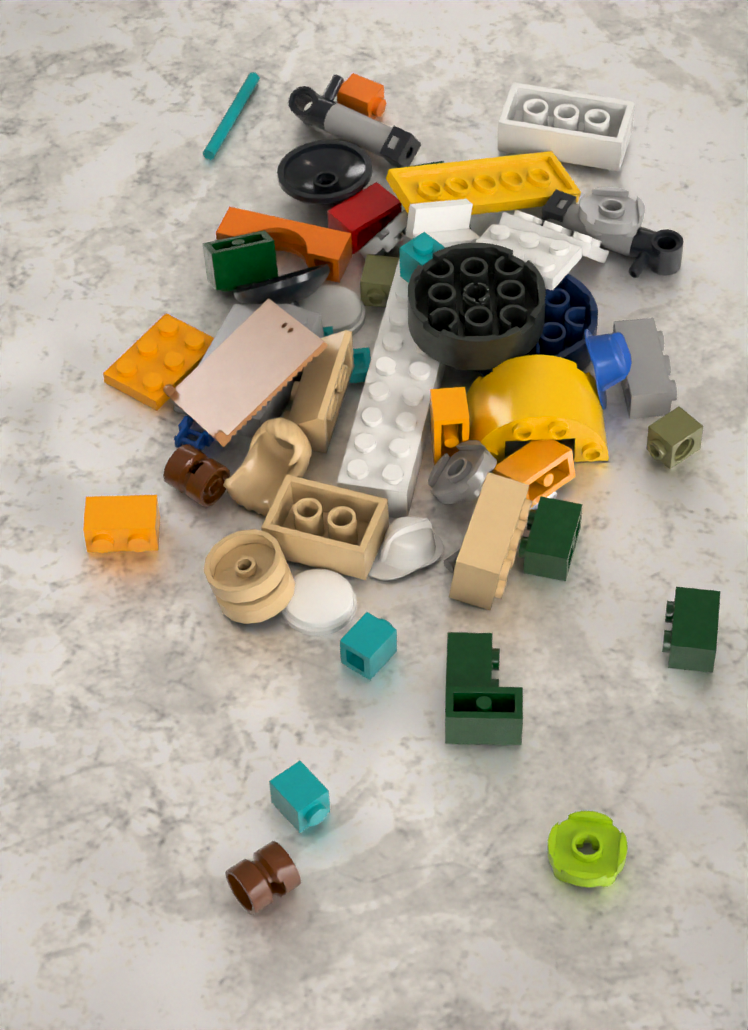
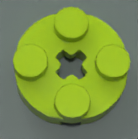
[547,811,627,887]

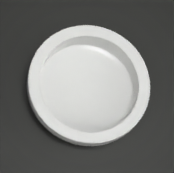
[299,285,365,336]
[281,569,357,636]

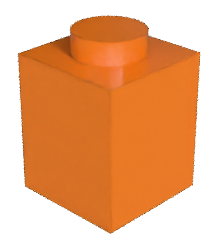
[337,73,386,120]

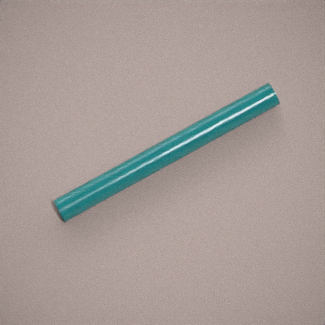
[203,72,260,160]

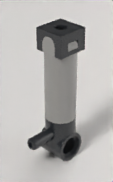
[288,74,422,168]
[541,190,684,278]

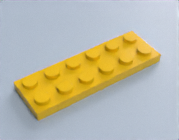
[386,151,581,215]

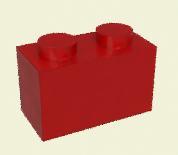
[327,182,402,255]

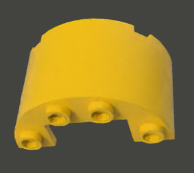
[466,355,609,465]

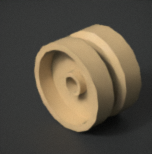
[204,529,295,624]

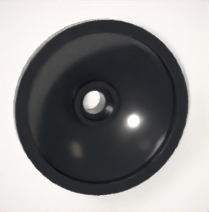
[277,140,372,205]
[234,264,330,307]

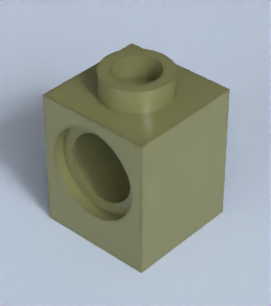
[360,254,399,308]
[646,406,703,469]

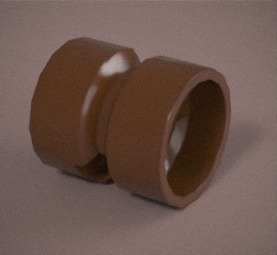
[163,444,230,507]
[225,841,301,915]

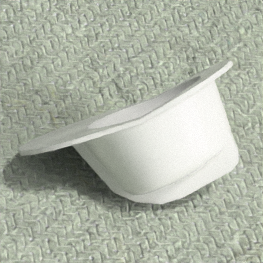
[368,516,444,581]

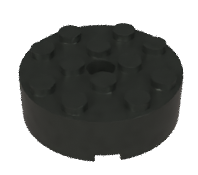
[408,243,546,370]

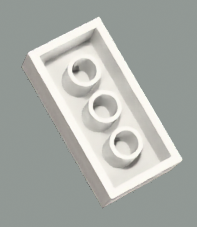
[497,82,635,171]

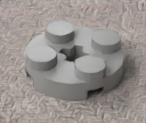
[578,187,645,237]
[359,209,408,260]
[428,440,497,504]

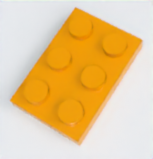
[103,313,214,410]

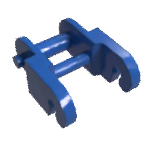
[174,415,215,451]

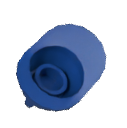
[584,329,632,409]

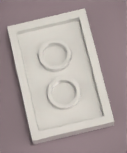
[499,210,609,263]
[475,224,582,290]

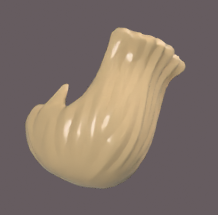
[223,417,312,517]

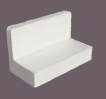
[405,199,480,248]

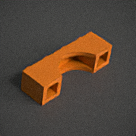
[216,207,352,283]

